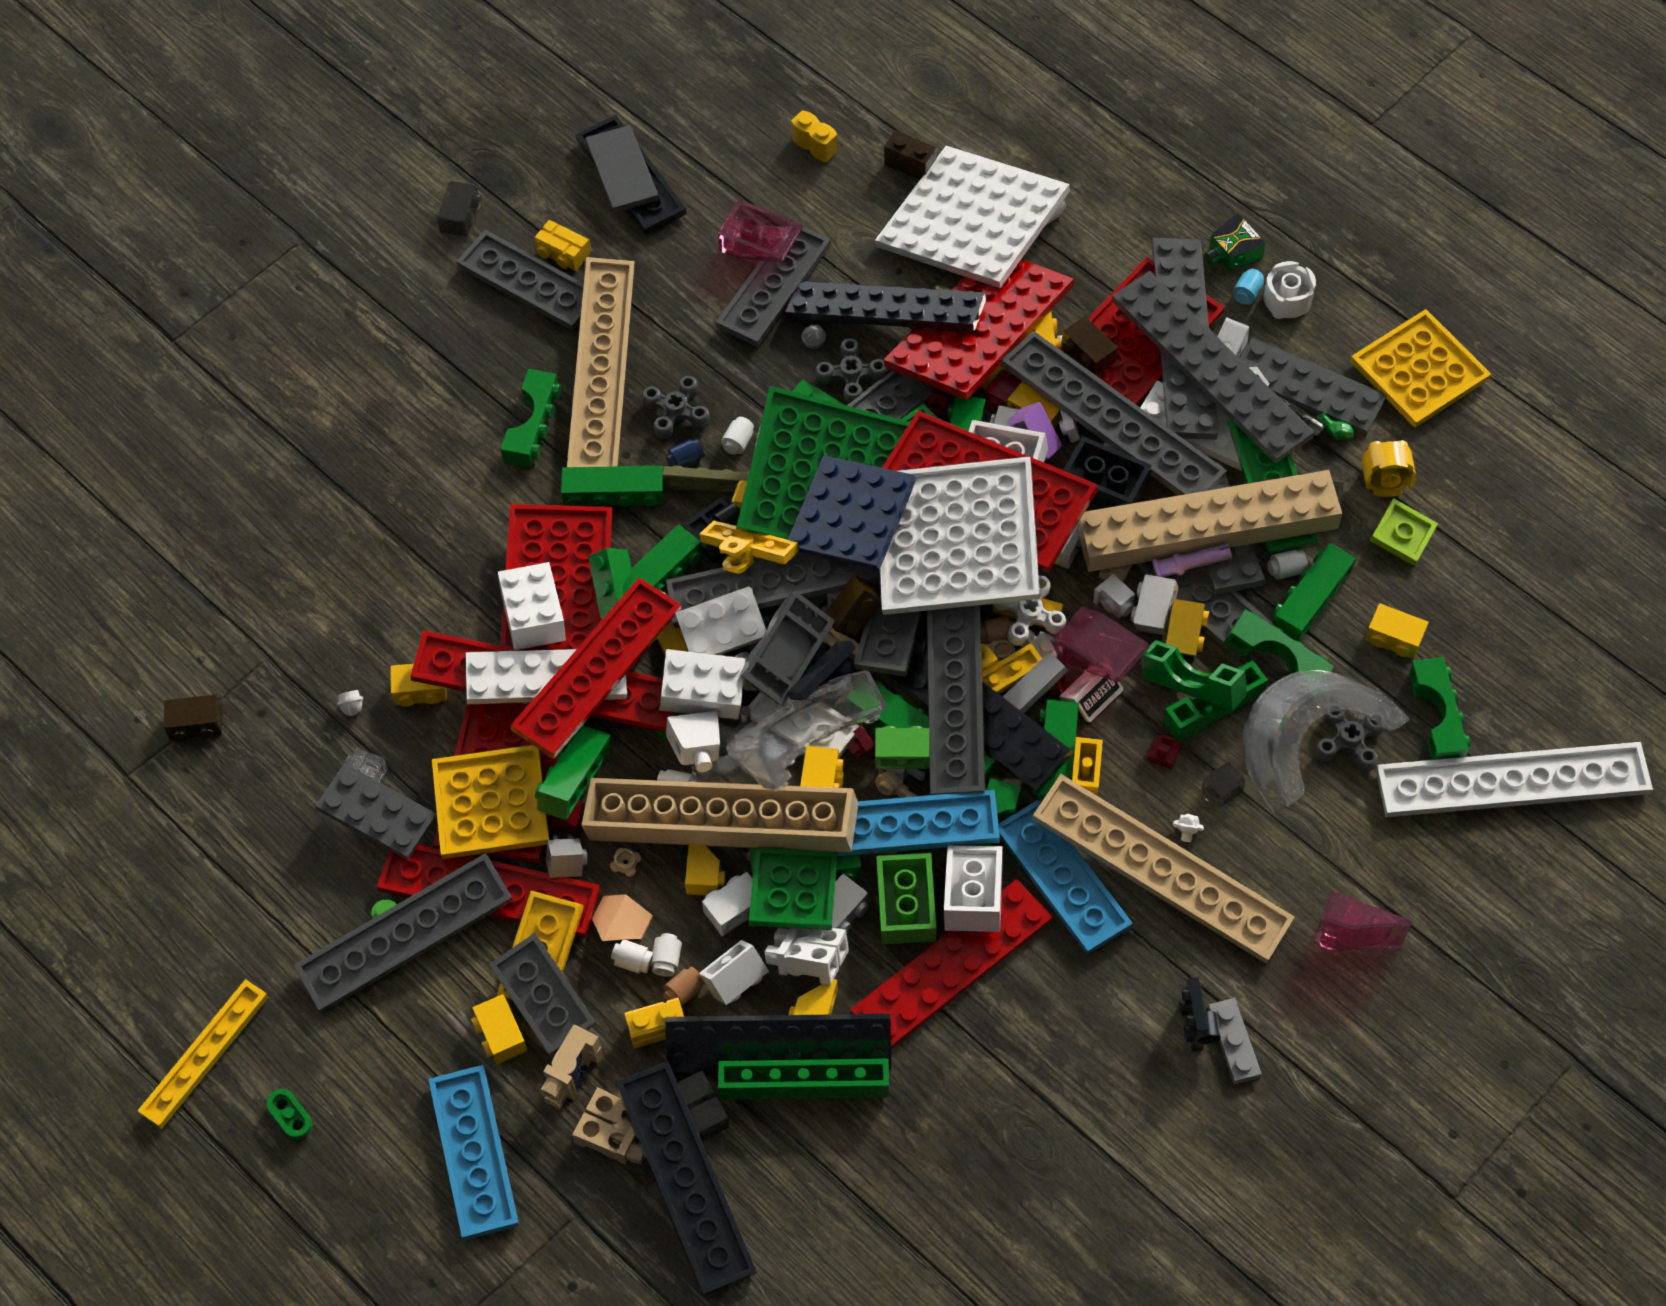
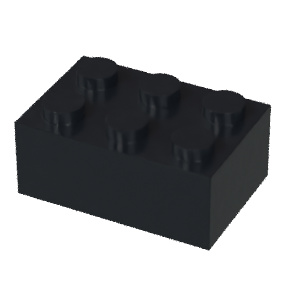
[1063,436,1152,509]

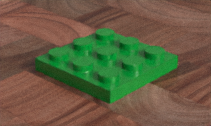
[749,848,837,930]

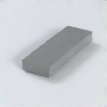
[1003,652,1068,713]

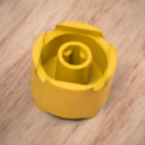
[1361,440,1416,497]

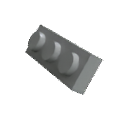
[1207,998,1262,1085]

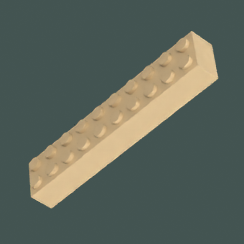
[1077,470,1342,572]
[582,778,858,852]

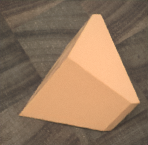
[592,894,653,941]

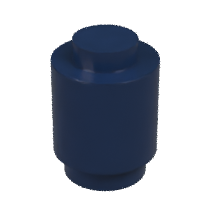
[666,439,705,468]

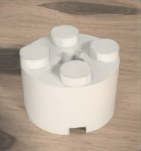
[1263,261,1316,319]

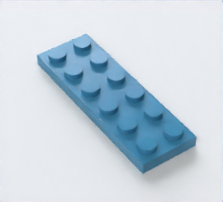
[837,790,1000,856]
[998,800,1133,955]
[428,1065,520,1241]

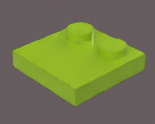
[1369,498,1438,566]

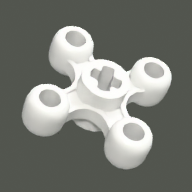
[993,575,1066,646]

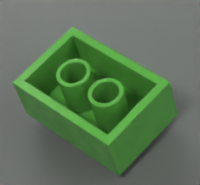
[876,853,936,944]

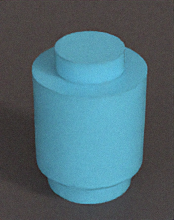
[1232,269,1264,305]

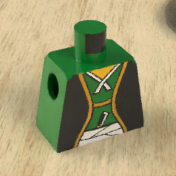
[1204,213,1266,270]

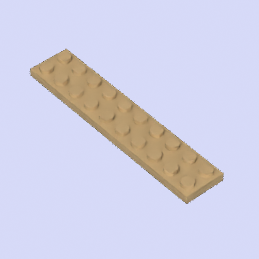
[567,257,635,467]
[1032,774,1294,963]

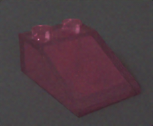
[718,199,804,262]
[1051,607,1150,682]
[1314,891,1412,951]

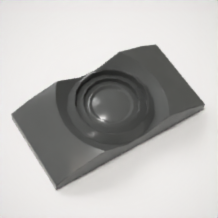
[740,590,835,707]

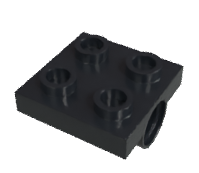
[682,497,740,563]
[1179,977,1221,1051]

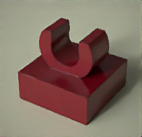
[848,725,875,759]
[1147,734,1181,769]

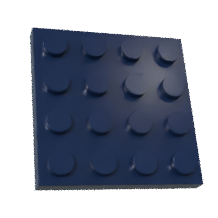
[788,456,917,570]

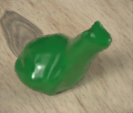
[1316,413,1354,440]

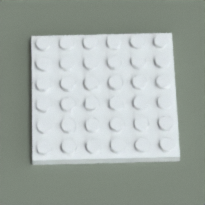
[875,146,1070,288]
[880,457,1040,615]

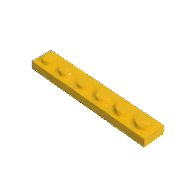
[138,979,269,1129]

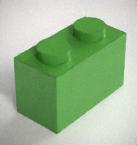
[875,726,929,769]

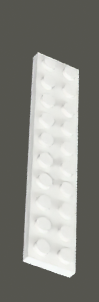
[1376,742,1653,817]

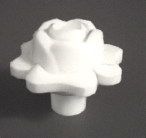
[1173,814,1204,842]

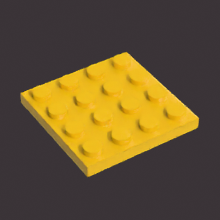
[1350,309,1491,428]
[432,745,549,859]

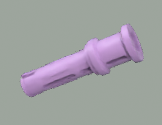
[1152,543,1232,577]

